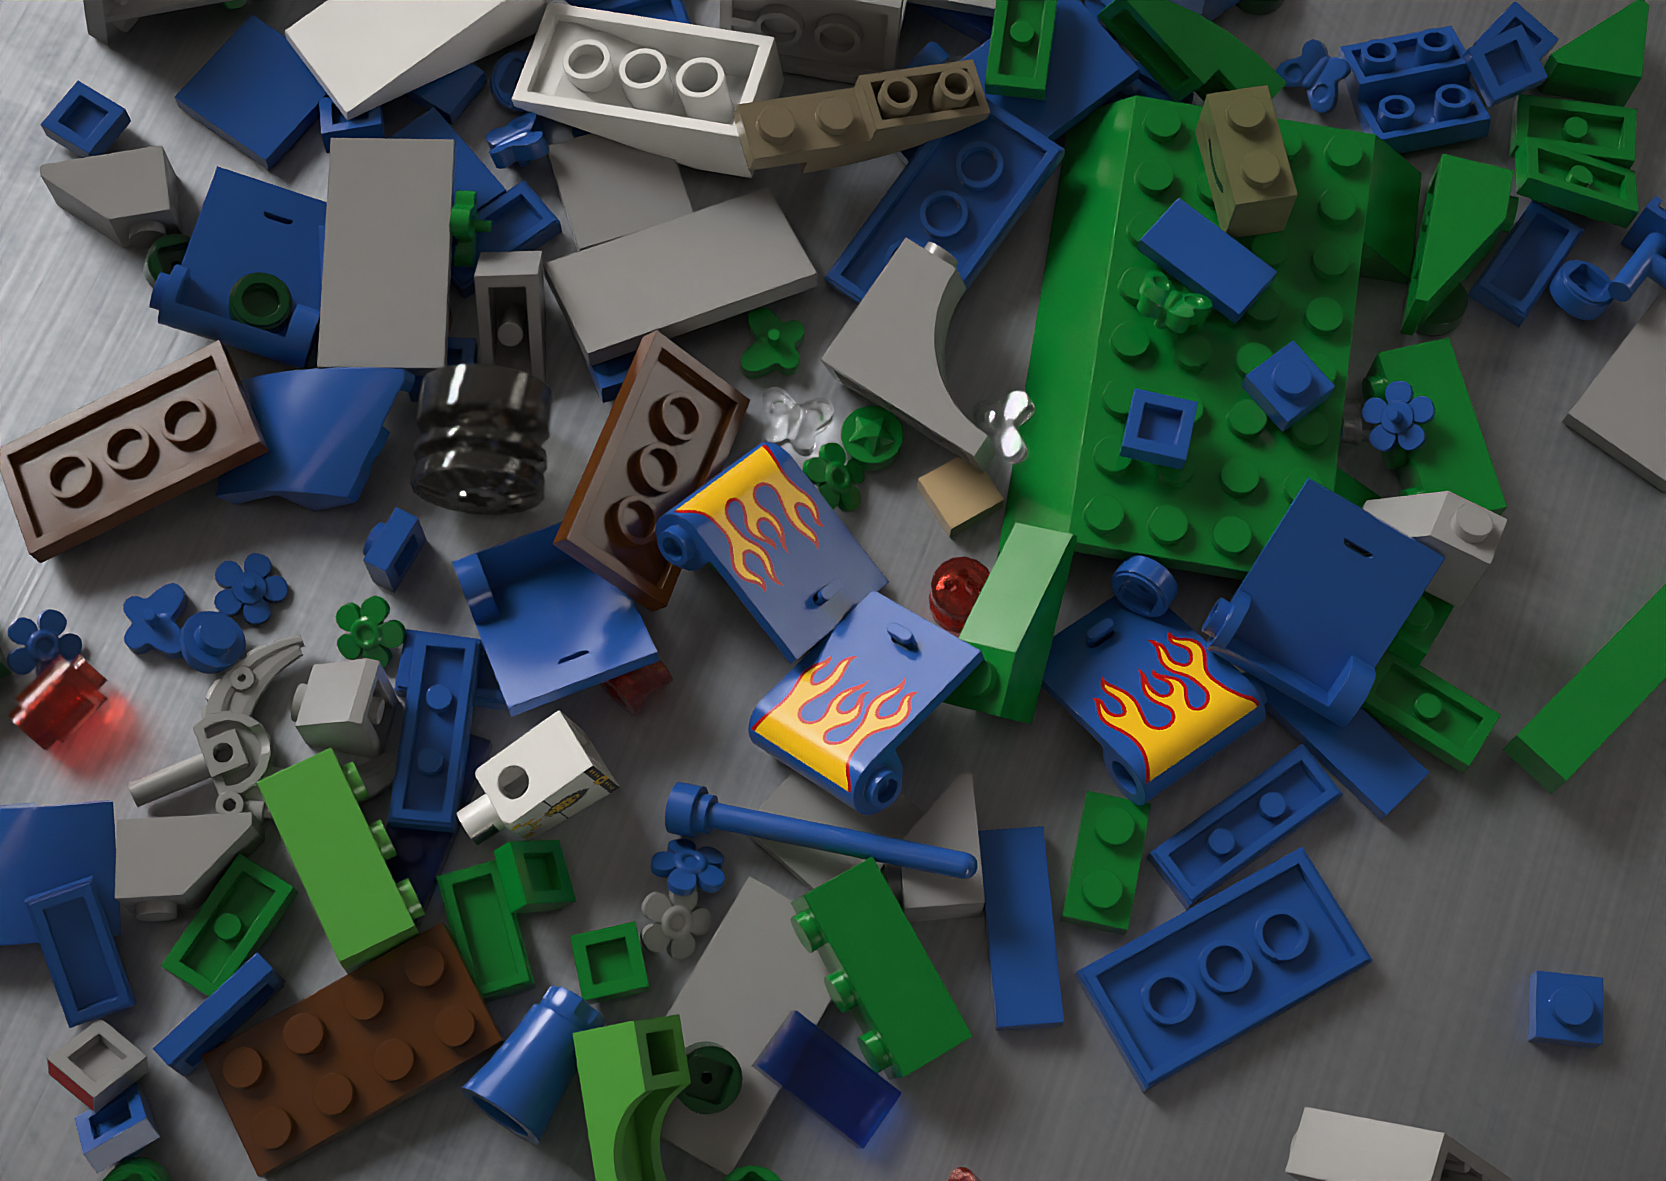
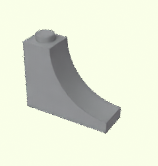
[821,238,997,472]
[1285,1107,1514,1181]

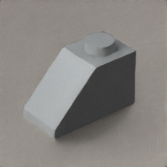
[39,145,183,248]
[474,251,546,394]
[1346,491,1508,608]
[291,658,399,759]
[885,773,985,922]
[115,812,265,922]

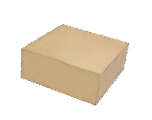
[917,457,1004,538]

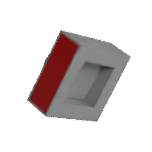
[47,1018,148,1113]

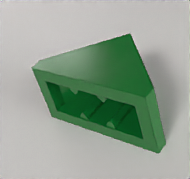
[1536,0,1649,107]

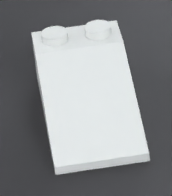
[285,0,553,121]
[512,2,784,178]

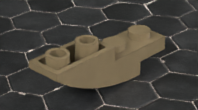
[733,59,990,174]

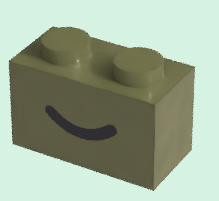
[1195,85,1298,238]

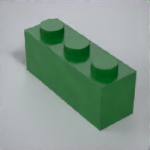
[1362,338,1507,516]
[790,856,973,1080]

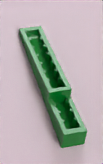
[1502,584,1666,795]

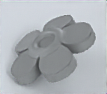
[640,889,712,960]

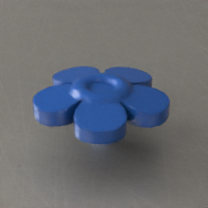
[1362,381,1436,452]
[214,553,287,625]
[7,609,82,684]
[650,839,725,896]

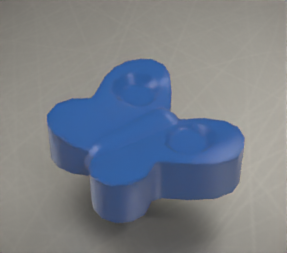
[1276,39,1351,114]
[485,112,550,169]
[123,583,188,659]

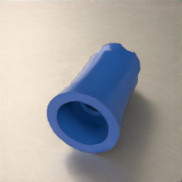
[461,985,606,1145]

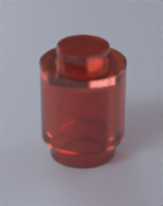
[8,653,108,751]

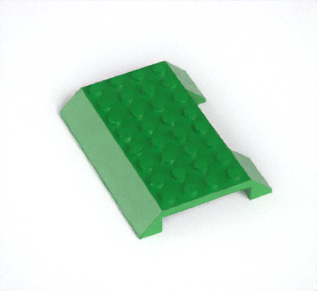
[997,95,1422,580]

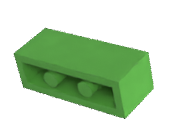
[257,748,425,974]

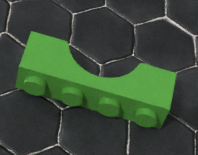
[573,1014,691,1181]

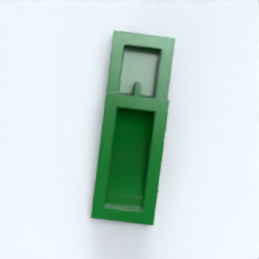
[1097,0,1287,102]

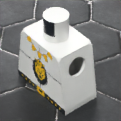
[457,710,620,845]

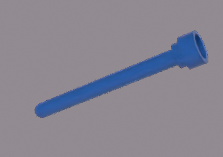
[665,782,978,879]

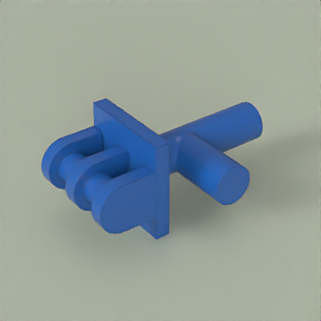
[1608,196,1666,302]

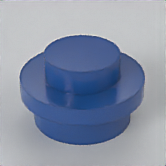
[179,611,246,674]

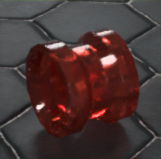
[928,556,990,633]
[599,660,673,716]

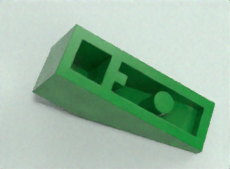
[1400,154,1519,336]
[943,522,1078,724]

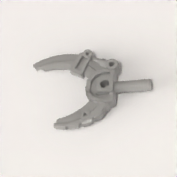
[128,635,397,822]

